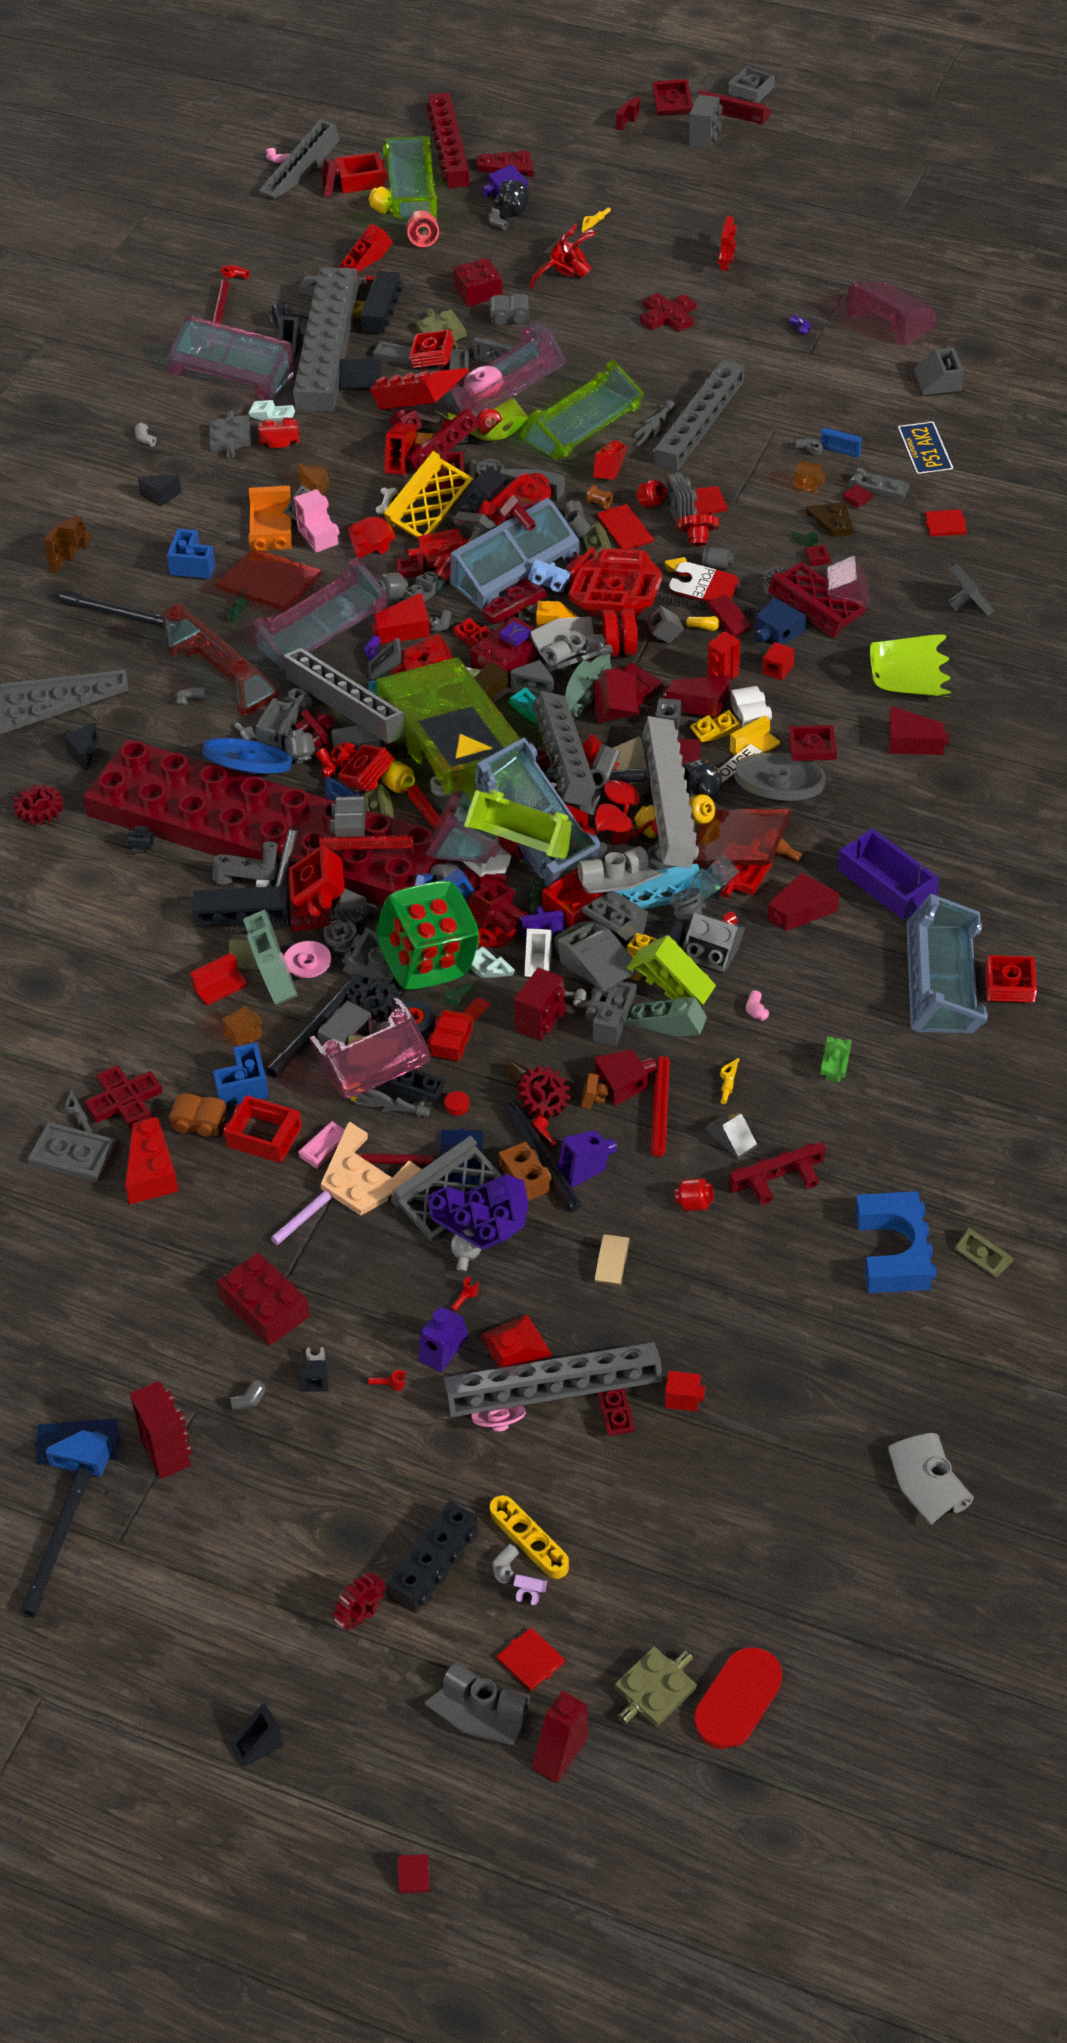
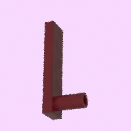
[499,495,554,532]

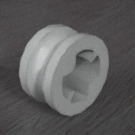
[430,775,451,796]

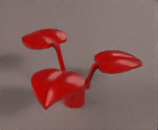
[530,224,596,290]
[595,780,658,845]

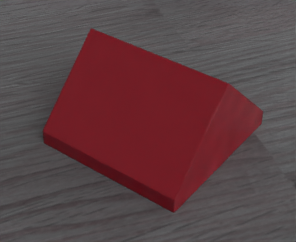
[593,669,639,724]

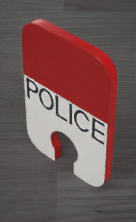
[669,562,738,603]

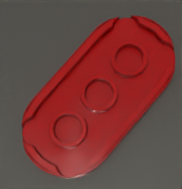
[490,472,551,507]
[695,1648,782,1749]

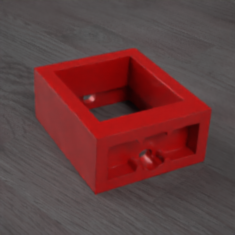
[335,152,388,194]
[223,1095,302,1163]

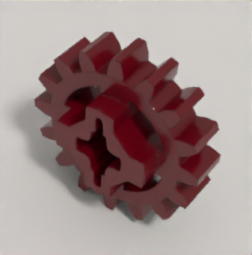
[13,784,63,826]
[516,1065,571,1120]
[332,1572,386,1631]

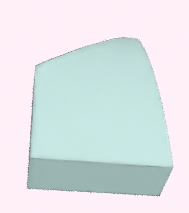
[470,947,515,978]

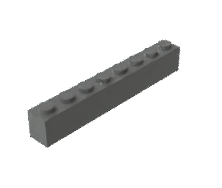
[283,648,406,744]

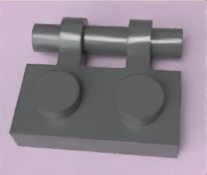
[585,981,637,1025]

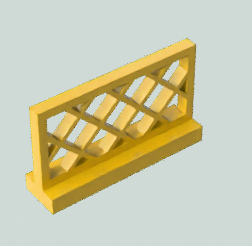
[384,451,474,539]

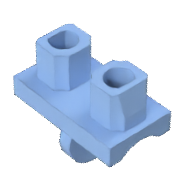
[528,559,570,592]

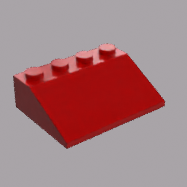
[370,368,469,410]

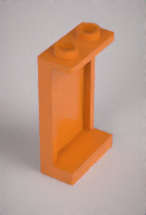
[248,486,292,551]

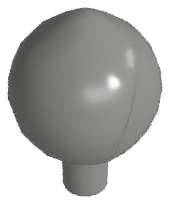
[451,1228,482,1272]

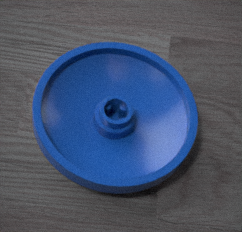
[202,738,292,775]

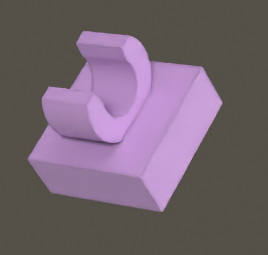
[514,1574,548,1605]

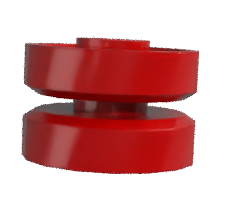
[602,608,638,657]

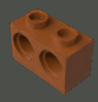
[499,1141,551,1201]

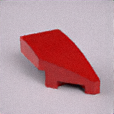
[478,924,518,948]

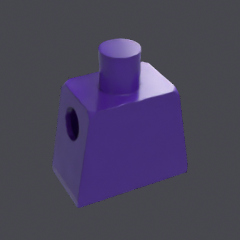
[482,165,529,198]
[558,1130,617,1187]
[419,1307,468,1373]

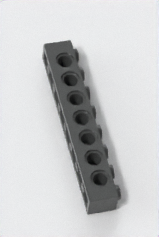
[653,360,744,472]
[532,691,596,807]
[444,1342,663,1417]

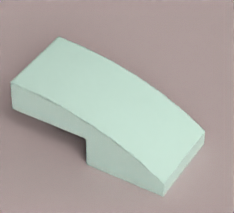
[249,400,295,421]

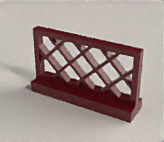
[768,562,867,638]

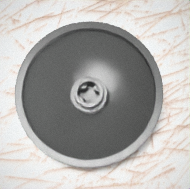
[735,753,826,801]

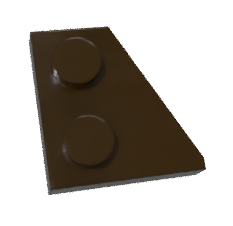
[806,502,853,537]

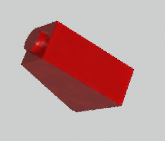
[385,423,417,475]
[372,593,430,644]

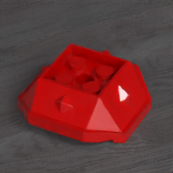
[569,548,662,619]

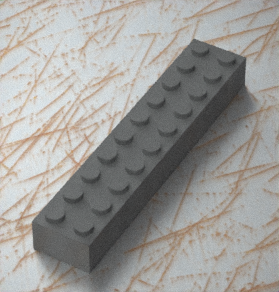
[293,267,359,412]

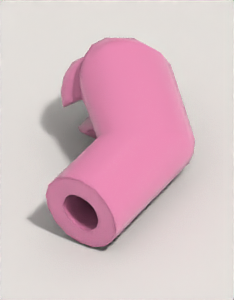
[266,148,290,164]
[746,990,769,1021]

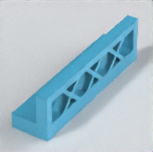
[608,864,704,909]

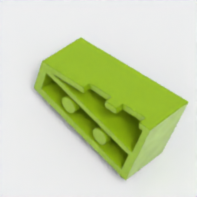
[626,935,716,1006]

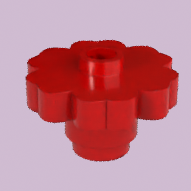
[677,514,719,547]

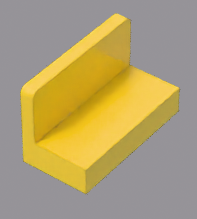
[730,715,780,755]

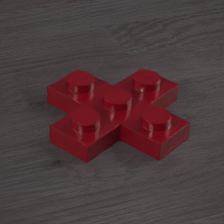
[640,292,697,332]
[85,1065,163,1129]

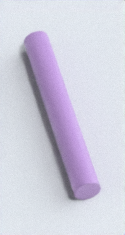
[271,1191,332,1245]

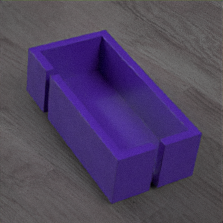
[838,828,939,920]

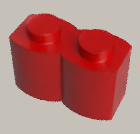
[427,1010,473,1061]

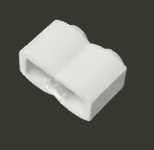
[730,686,772,728]

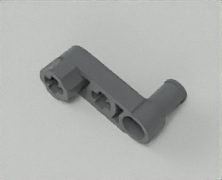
[212,842,278,885]

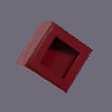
[398,1854,430,1894]

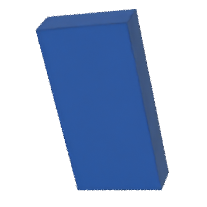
[821,427,862,458]

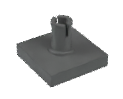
[454,512,497,543]
[948,564,995,616]

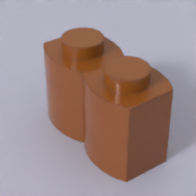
[169,1093,227,1137]

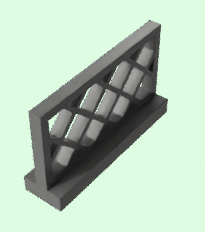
[391,1135,502,1241]

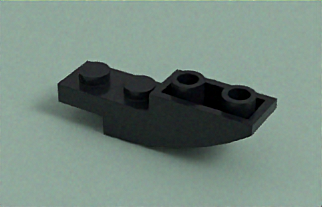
[345,1065,446,1102]

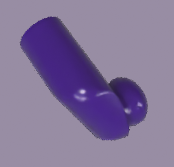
[789,315,811,335]
[363,635,381,660]

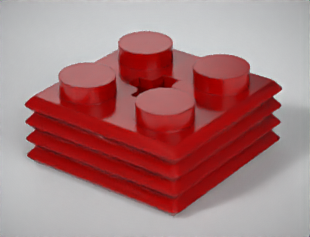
[408,329,455,369]
[338,744,395,791]
[985,955,1037,1003]

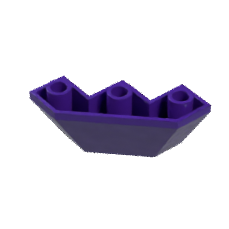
[427,1174,528,1250]

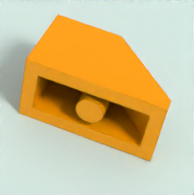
[537,601,579,628]

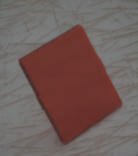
[214,549,323,611]
[692,809,793,866]

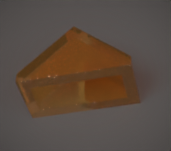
[297,463,330,496]

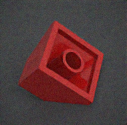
[480,1314,551,1368]

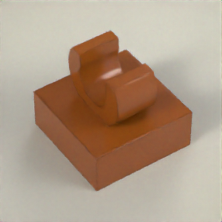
[581,1073,609,1109]

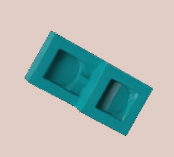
[508,687,538,725]

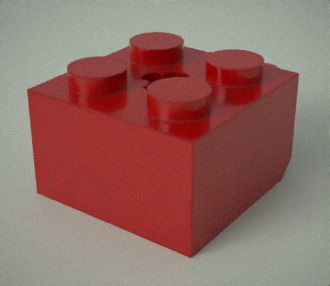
[392,634,458,695]
[289,845,345,917]

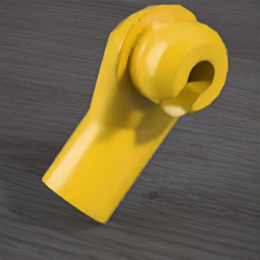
[686,616,720,631]

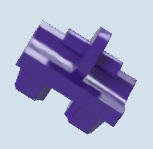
[521,906,564,939]

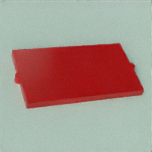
[596,504,654,550]

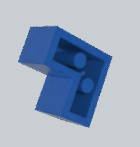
[167,529,215,579]
[213,1043,269,1107]

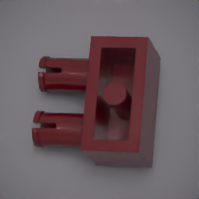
[468,880,528,933]

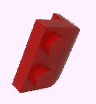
[258,417,300,448]
[347,517,396,559]

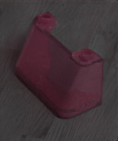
[846,282,936,346]

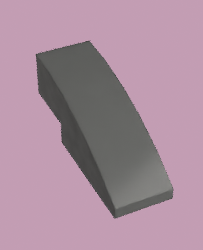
[499,469,565,501]

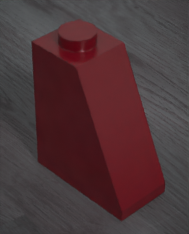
[664,676,730,717]
[889,707,949,755]
[767,872,840,931]
[532,1690,588,1784]

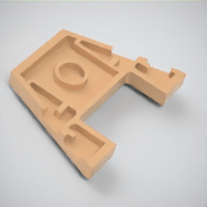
[321,1122,422,1216]

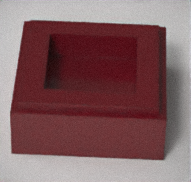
[843,484,872,508]
[805,545,831,567]

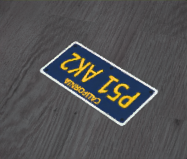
[898,422,953,474]

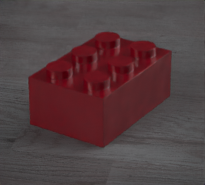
[470,616,542,684]
[217,1252,310,1346]
[129,1380,192,1479]

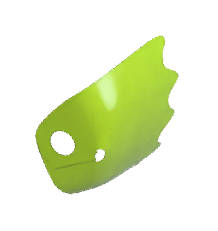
[435,386,528,441]
[870,635,951,697]

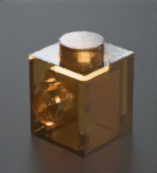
[793,460,826,493]
[222,1006,262,1047]

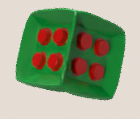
[377,881,479,990]

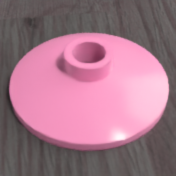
[464,366,503,398]
[284,941,331,978]
[472,1405,526,1431]

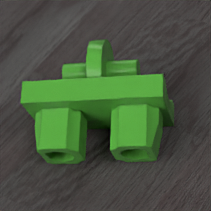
[821,1036,852,1082]

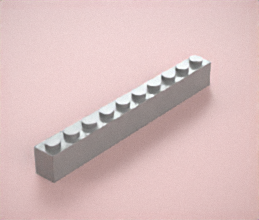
[642,716,699,868]

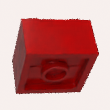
[542,868,608,929]

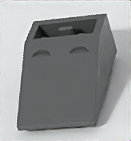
[557,920,638,991]

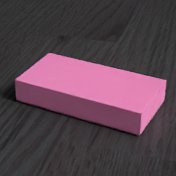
[298,1121,345,1169]

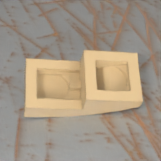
[595,1234,629,1286]

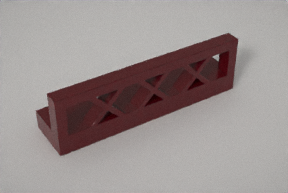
[698,90,771,125]

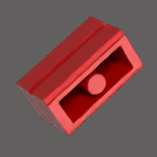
[707,632,740,679]

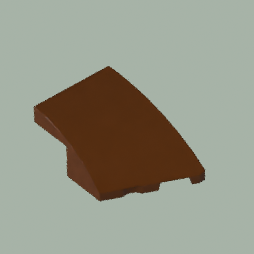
[43,516,92,573]

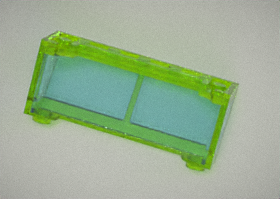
[383,136,438,229]
[519,359,645,460]

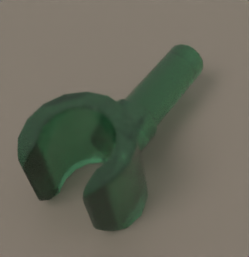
[791,531,819,547]
[444,982,473,1006]

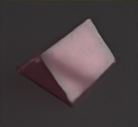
[826,556,869,605]

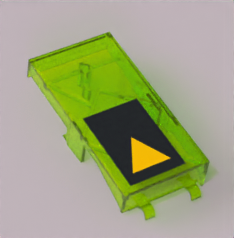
[376,657,530,802]

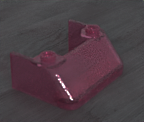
[310,998,431,1098]

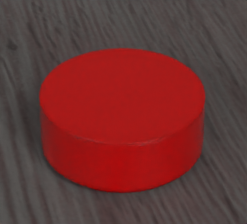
[444,1091,470,1116]

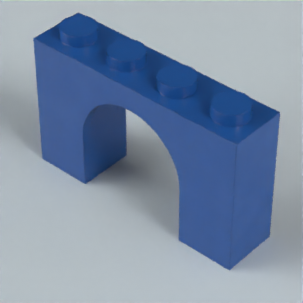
[855,1191,936,1293]

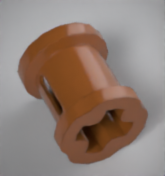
[586,485,613,509]

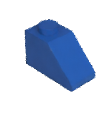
[46,1430,112,1478]

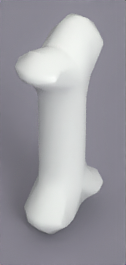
[376,488,398,514]

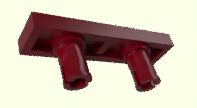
[407,408,479,472]
[728,1141,827,1205]

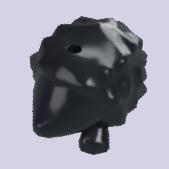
[493,180,529,220]
[683,759,722,797]

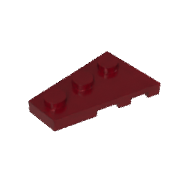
[476,150,534,177]
[481,578,547,625]

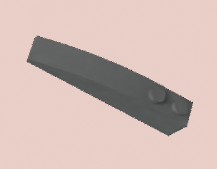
[259,119,340,198]

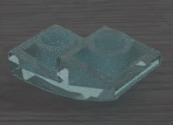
[686,854,739,900]

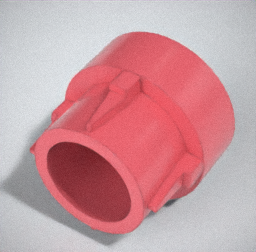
[407,210,439,247]

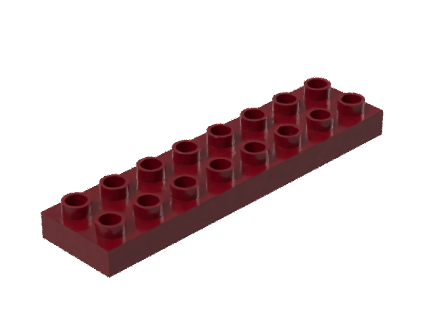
[83,739,451,907]

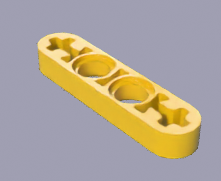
[490,1495,569,1579]

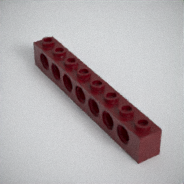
[426,92,470,189]

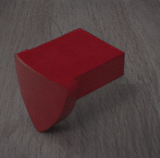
[397,552,424,578]

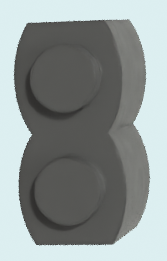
[490,294,529,325]
[330,796,366,839]

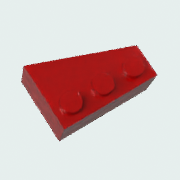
[126,1117,179,1205]

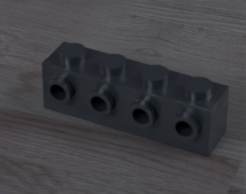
[361,271,403,334]
[192,886,289,927]
[386,1501,479,1614]

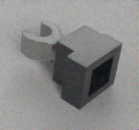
[300,1347,329,1392]

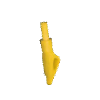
[582,207,611,233]
[720,1058,739,1104]

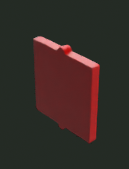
[694,486,728,515]
[925,509,967,537]
[496,1627,565,1692]

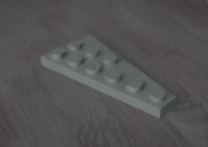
[0,670,128,734]

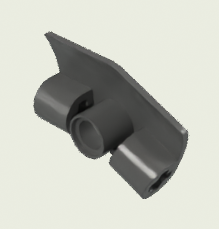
[425,1662,530,1745]

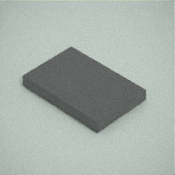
[27,1122,117,1182]

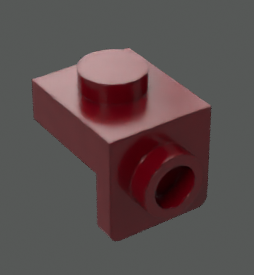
[388,408,422,431]

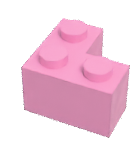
[294,489,339,552]

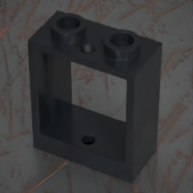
[452,466,507,516]

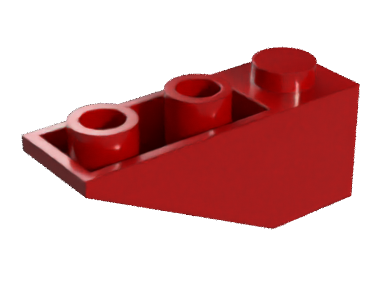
[338,223,393,273]
[593,440,628,480]

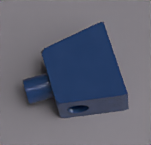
[754,598,806,644]

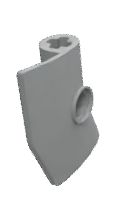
[530,617,606,666]
[578,846,663,893]
[888,1433,974,1525]

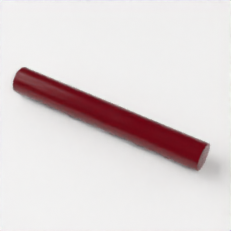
[359,1153,435,1165]

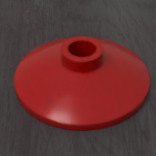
[550,242,586,277]

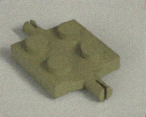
[416,309,467,349]
[614,1646,697,1728]

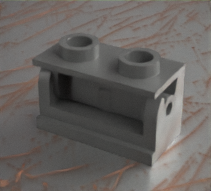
[256,698,301,749]

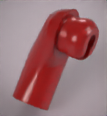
[221,265,250,279]
[315,747,337,778]

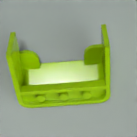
[464,789,572,859]

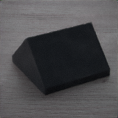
[340,359,383,391]

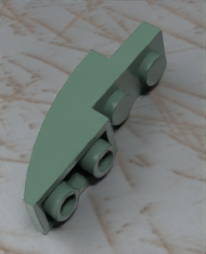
[565,654,611,719]
[243,910,298,1006]

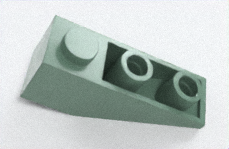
[626,997,707,1037]

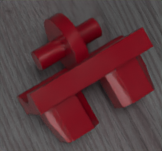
[295,709,334,749]

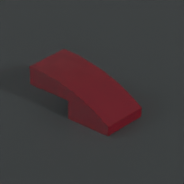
[616,97,640,131]
[708,594,751,637]

